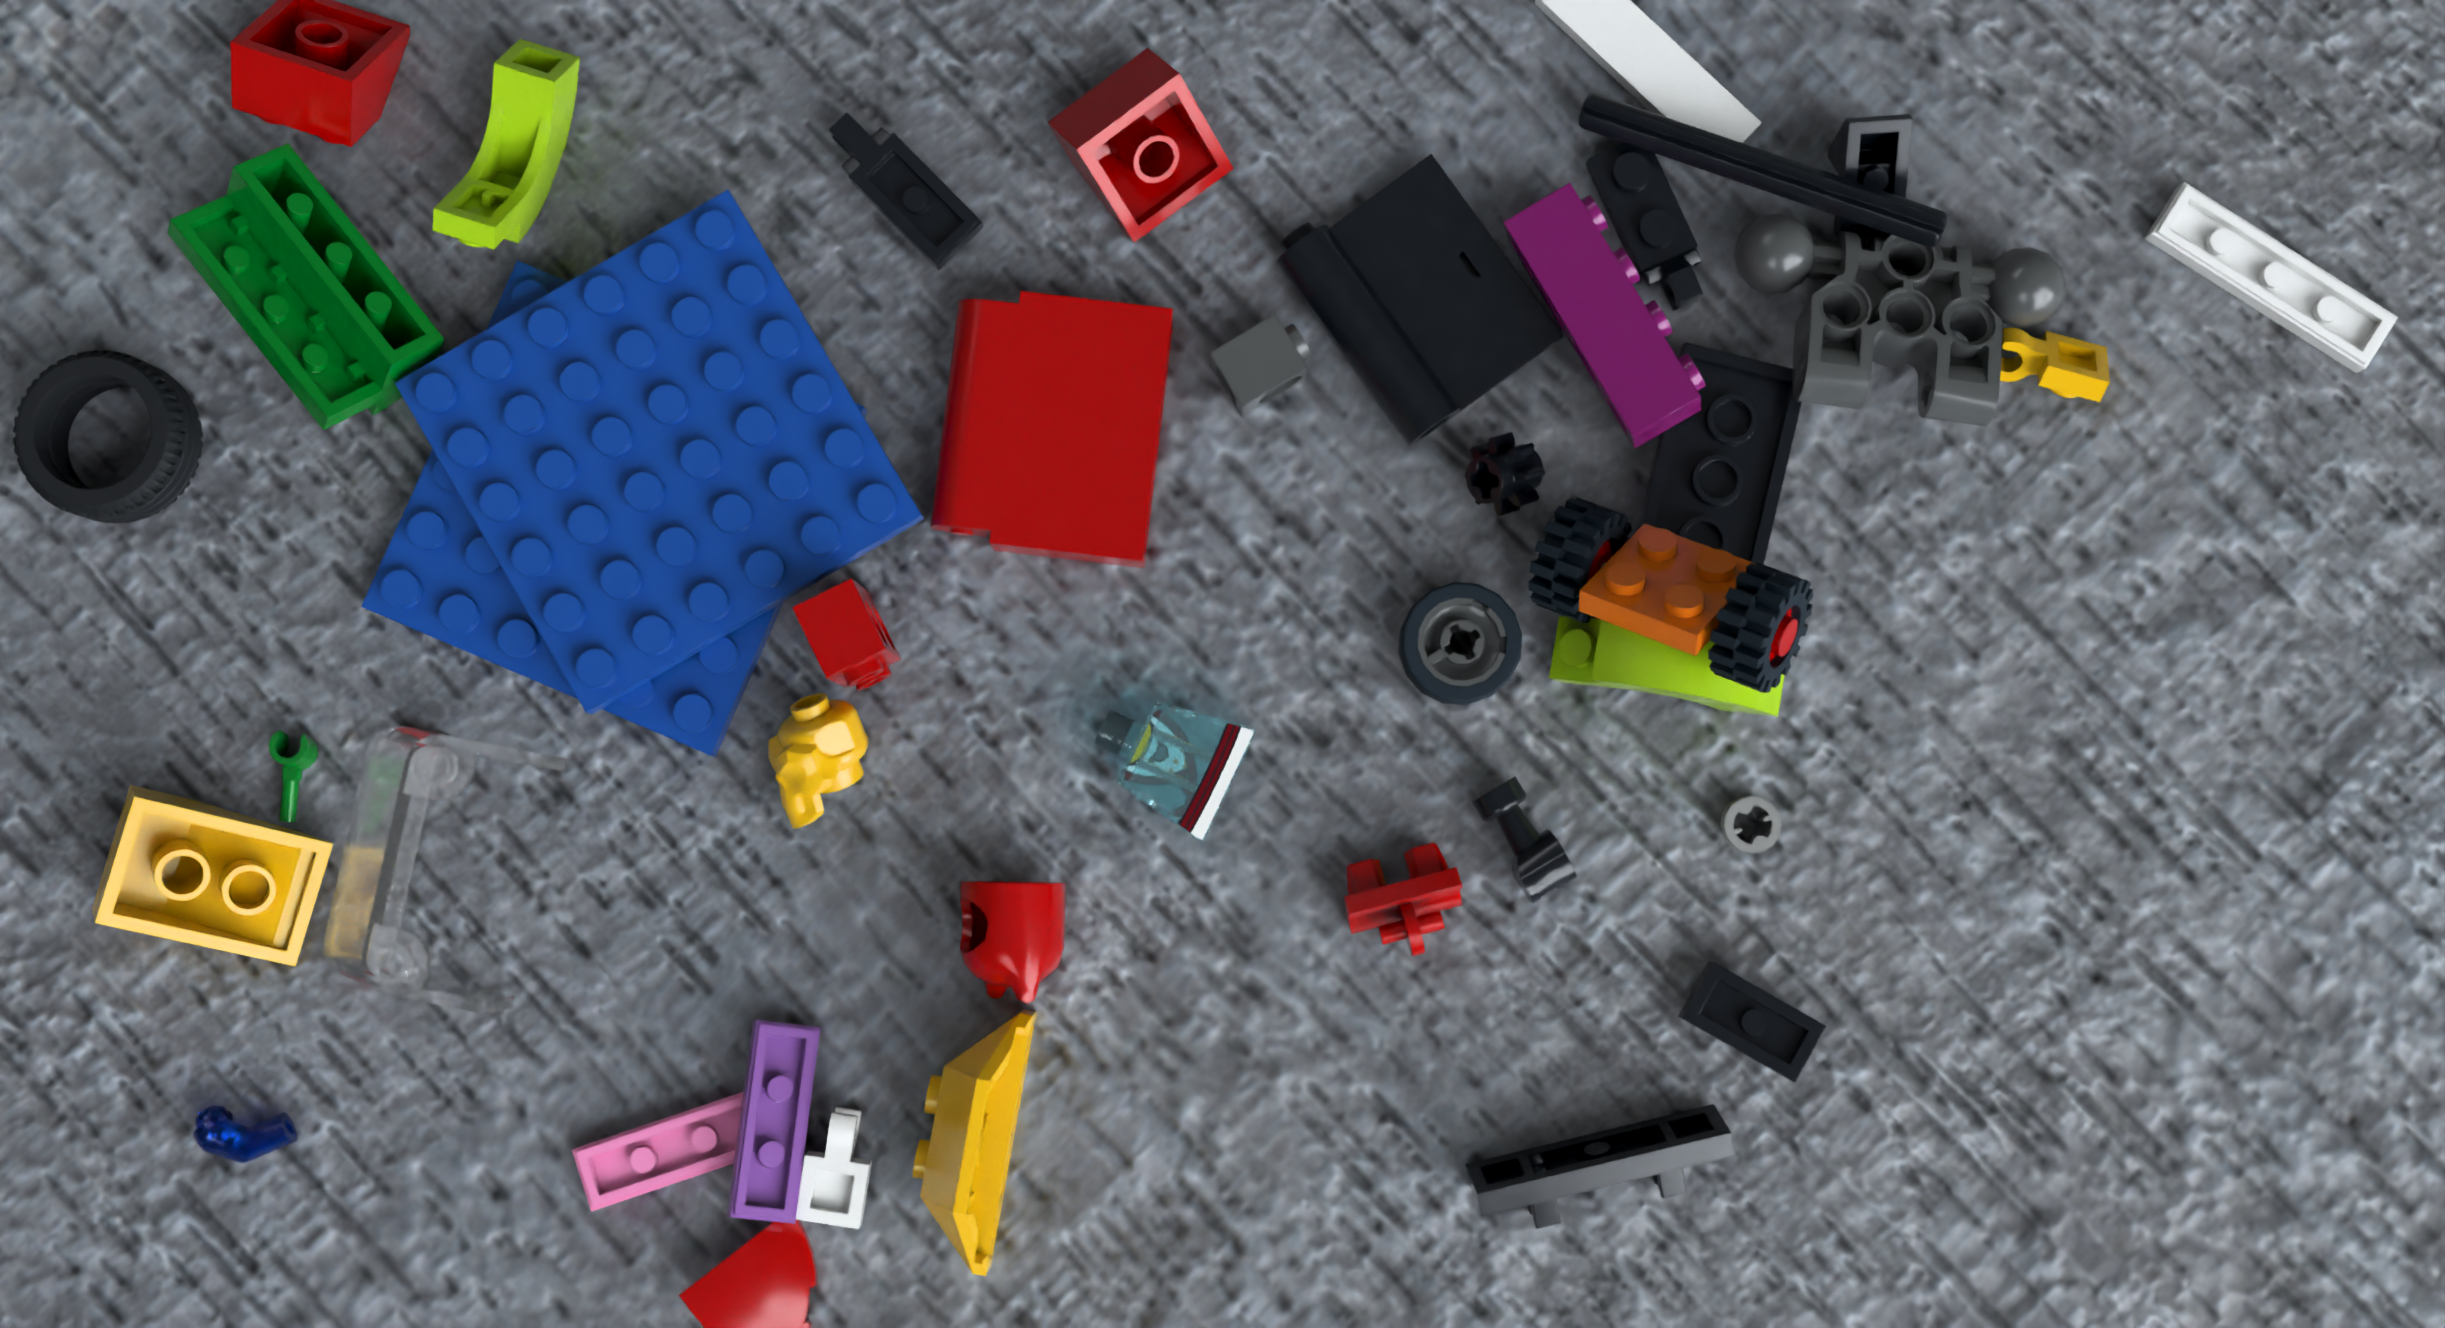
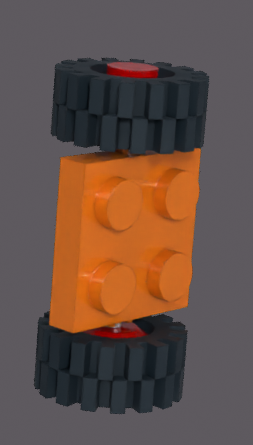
[1528,497,1813,693]

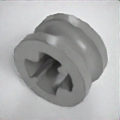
[1720,796,1782,854]

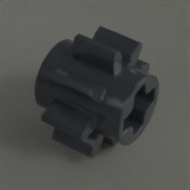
[1465,432,1545,516]

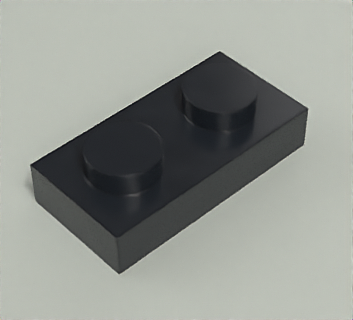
[1678,961,1826,1083]

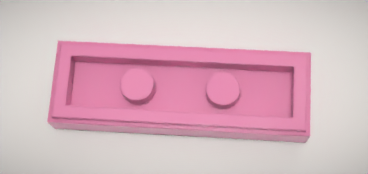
[572,1092,743,1212]

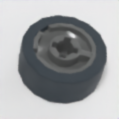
[1398,582,1522,705]

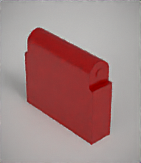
[930,291,1174,568]

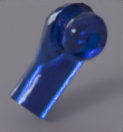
[194,1105,297,1163]

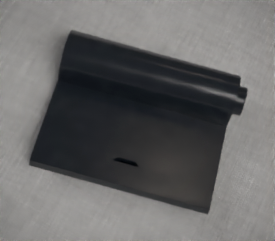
[1277,154,1564,446]

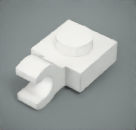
[796,1107,872,1229]

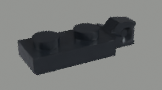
[829,112,983,270]
[1586,143,1703,311]

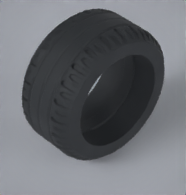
[13,350,203,524]

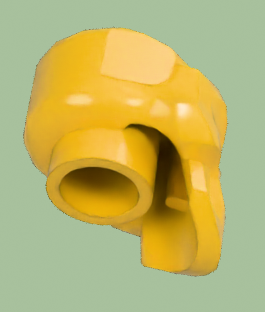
[768,693,869,829]

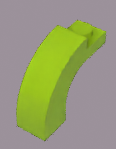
[432,39,580,250]
[1549,616,1785,717]

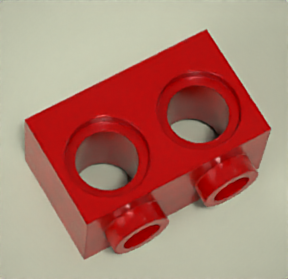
[792,578,901,691]

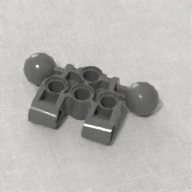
[1734,213,2066,426]

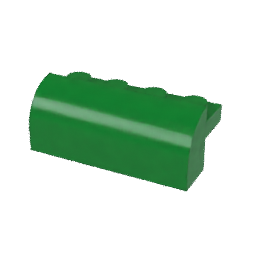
[167,143,444,430]

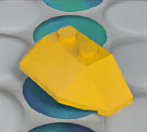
[912,1009,1037,1276]

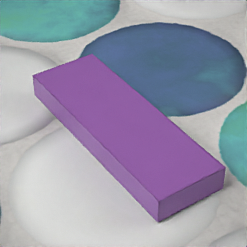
[727,1020,820,1224]

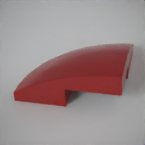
[679,1219,817,1328]

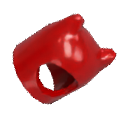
[959,881,1066,1004]

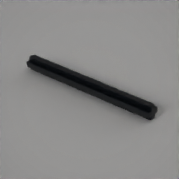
[1579,93,1948,247]

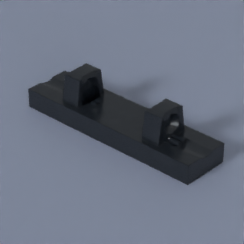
[1465,1104,1735,1229]

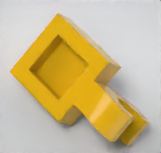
[2000,328,2110,402]

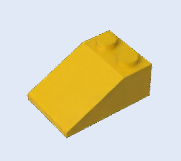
[92,785,333,966]

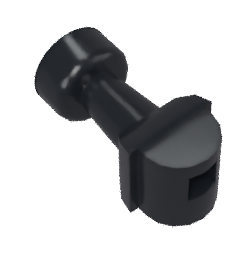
[1472,776,1577,903]

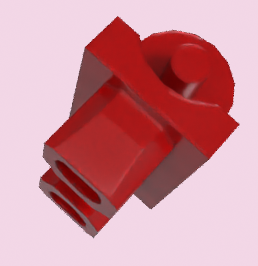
[1344,843,1462,957]

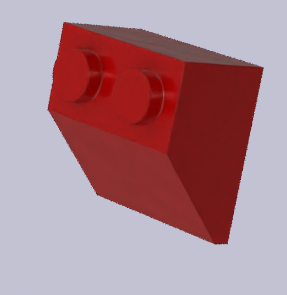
[230,0,410,147]
[1047,48,1234,243]

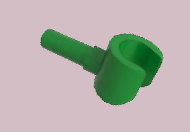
[269,730,318,822]

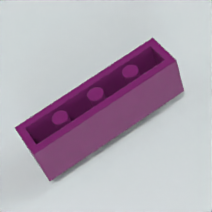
[1503,182,1706,449]

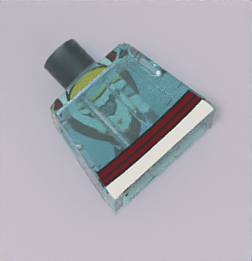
[1094,701,1256,842]

